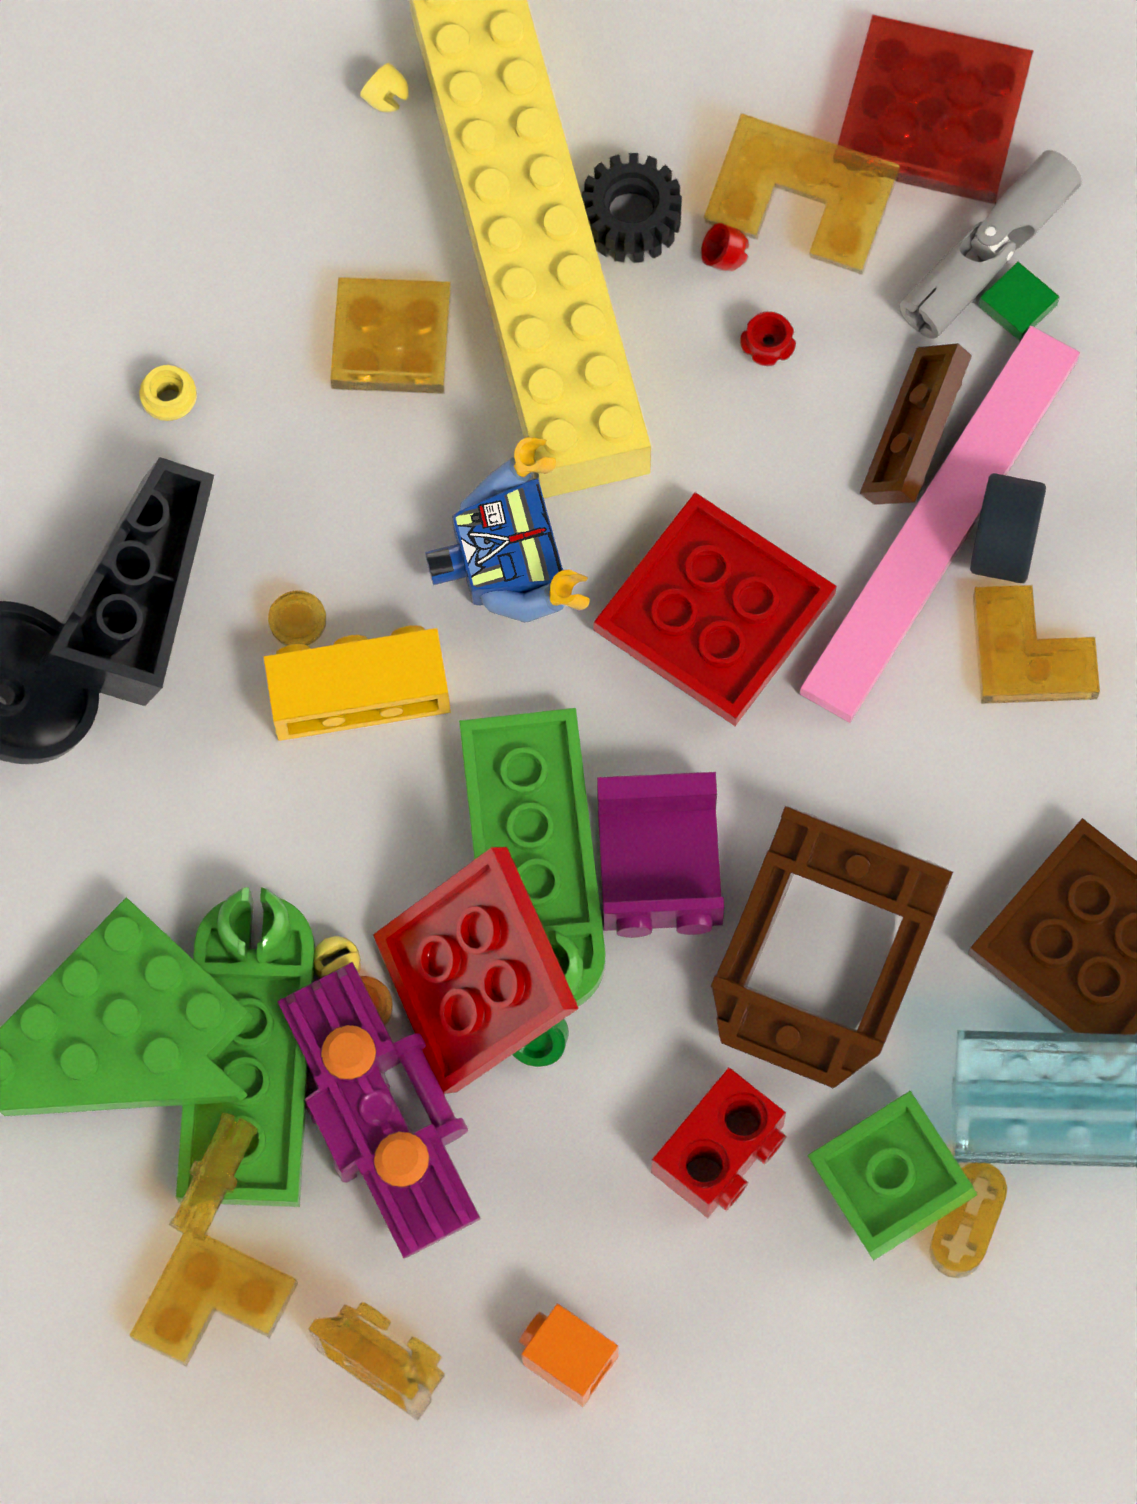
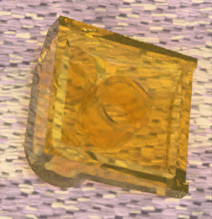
[308,1302,445,1421]

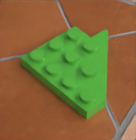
[0,897,255,1116]

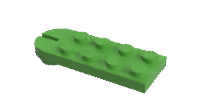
[459,708,605,1006]
[176,887,315,1207]

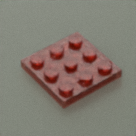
[833,14,1034,204]

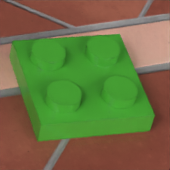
[807,1090,978,1261]

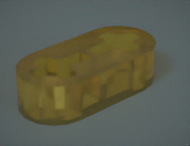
[929,1161,1007,1278]

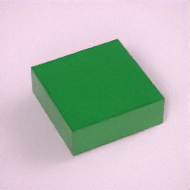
[978,262,1060,341]

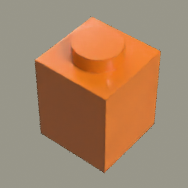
[519,1303,619,1407]

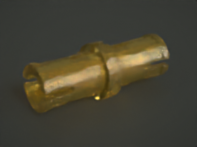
[169,1113,258,1241]

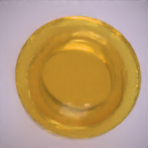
[268,590,327,646]

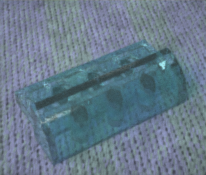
[952,1030,1137,1167]

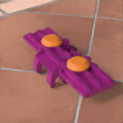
[277,962,481,1259]

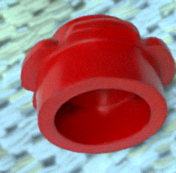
[740,311,796,366]

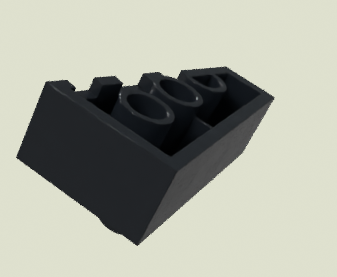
[34,457,214,706]

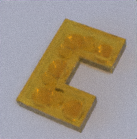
[703,113,900,275]

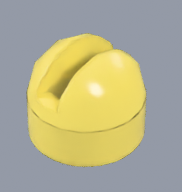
[360,63,409,113]
[314,936,361,979]

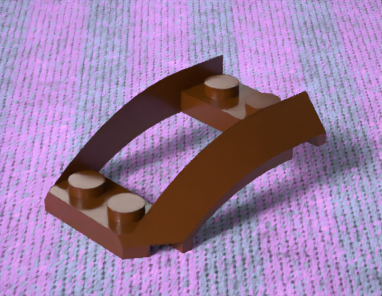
[710,806,953,1089]

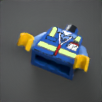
[425,437,589,623]

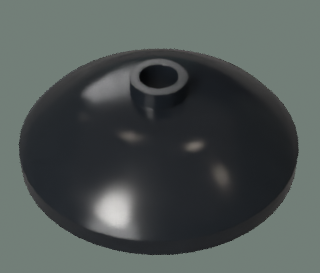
[0,601,99,764]

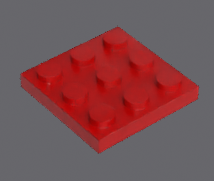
[593,492,837,726]
[373,847,579,1094]

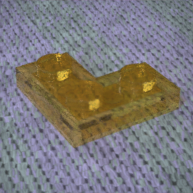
[973,585,1100,704]
[129,1226,298,1367]

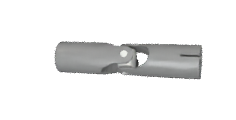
[899,150,1082,339]

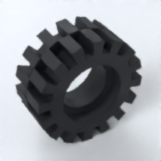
[581,153,682,263]

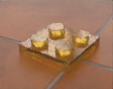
[330,277,451,394]

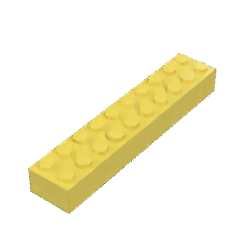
[409,0,651,498]

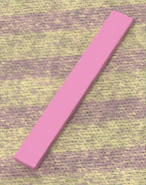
[800,326,1080,723]

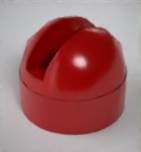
[701,223,749,271]

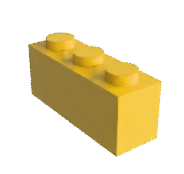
[263,625,451,741]

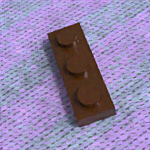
[860,343,972,505]

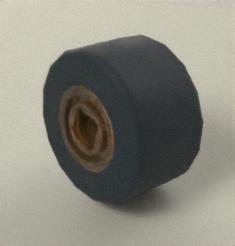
[970,473,1046,583]

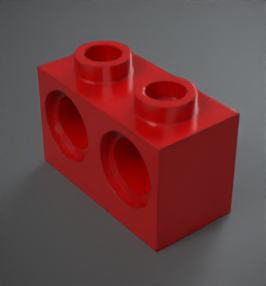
[651,1067,787,1218]

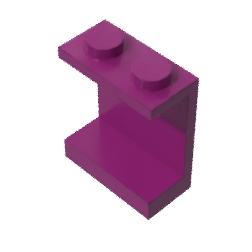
[597,772,724,938]

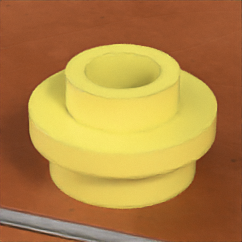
[139,365,197,421]

